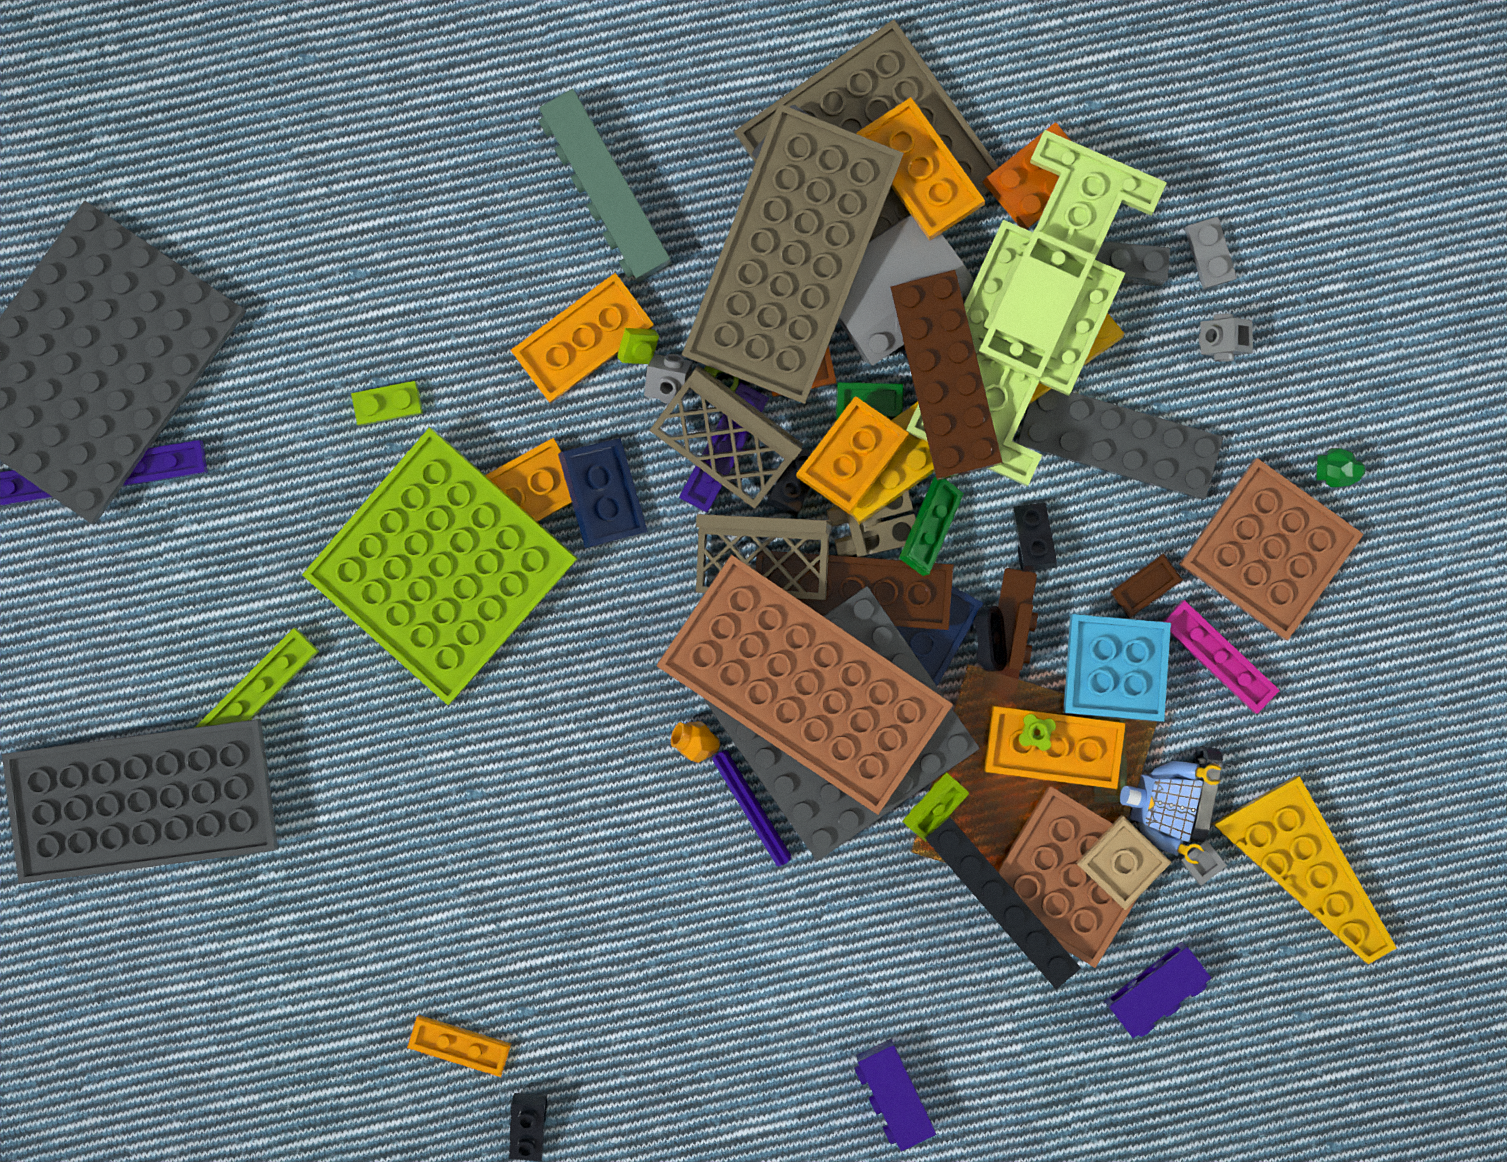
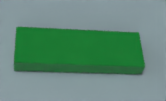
[899,477,964,576]

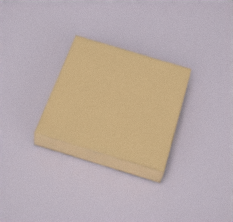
[1076,815,1171,910]

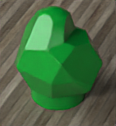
[1316,448,1365,487]

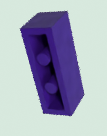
[1104,942,1212,1039]
[854,1039,937,1152]

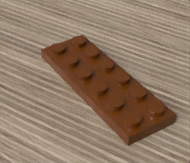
[890,270,1003,481]
[755,551,953,630]

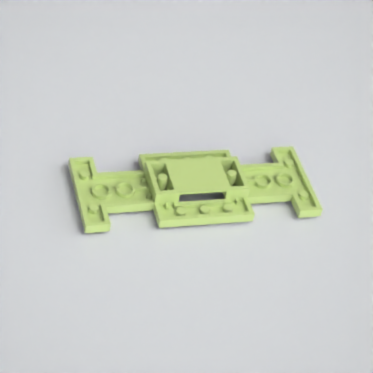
[906,130,1167,487]

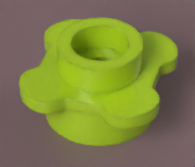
[1019,714,1056,751]

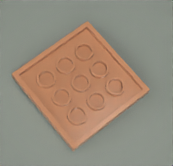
[1179,458,1364,641]
[997,785,1138,968]

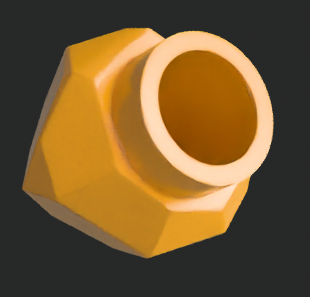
[671,721,720,763]

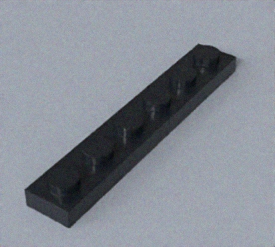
[924,816,1081,990]

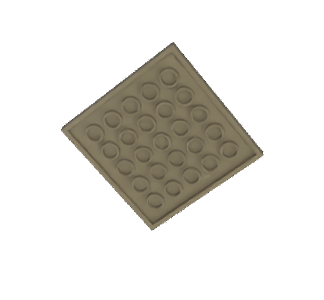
[734,19,999,241]

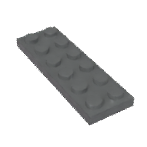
[1017,389,1224,500]

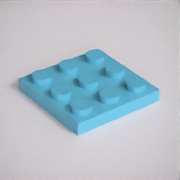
[1063,614,1171,722]

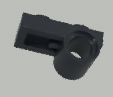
[767,448,812,517]
[1012,502,1057,572]
[509,1093,547,1162]

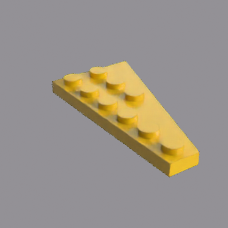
[1211,776,1397,964]

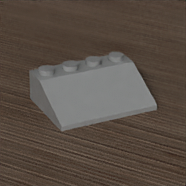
[838,214,975,366]

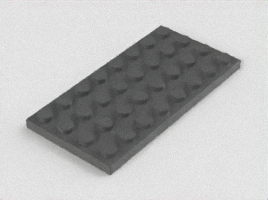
[2,719,278,884]

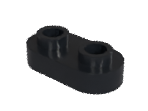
[973,606,1007,672]

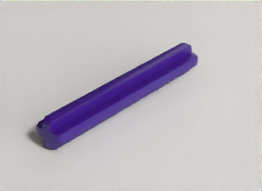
[712,750,792,867]

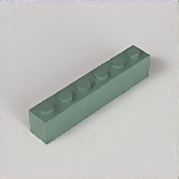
[538,88,671,283]

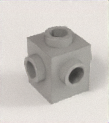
[1199,313,1253,362]
[644,354,693,404]

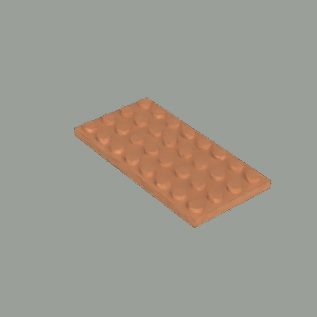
[656,554,953,815]

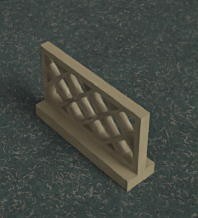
[649,365,803,509]
[696,514,832,600]

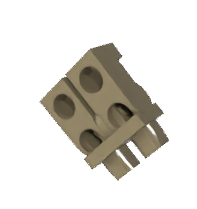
[826,491,916,557]

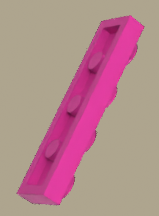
[1162,600,1280,714]

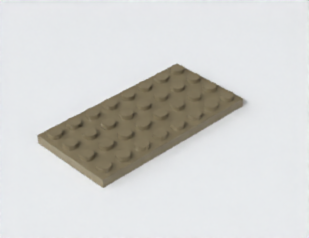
[682,103,904,404]

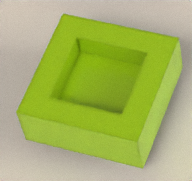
[617,328,659,364]

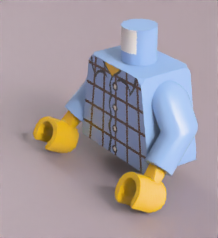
[1120,761,1222,864]

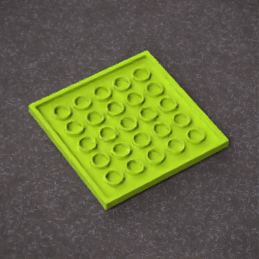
[302,427,579,705]

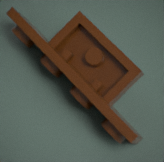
[983,568,1038,701]

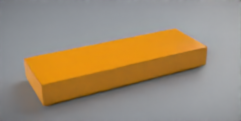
[407,1015,511,1077]

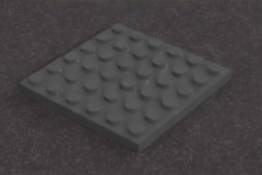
[704,586,980,862]

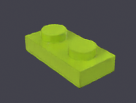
[351,381,423,426]
[902,772,969,842]

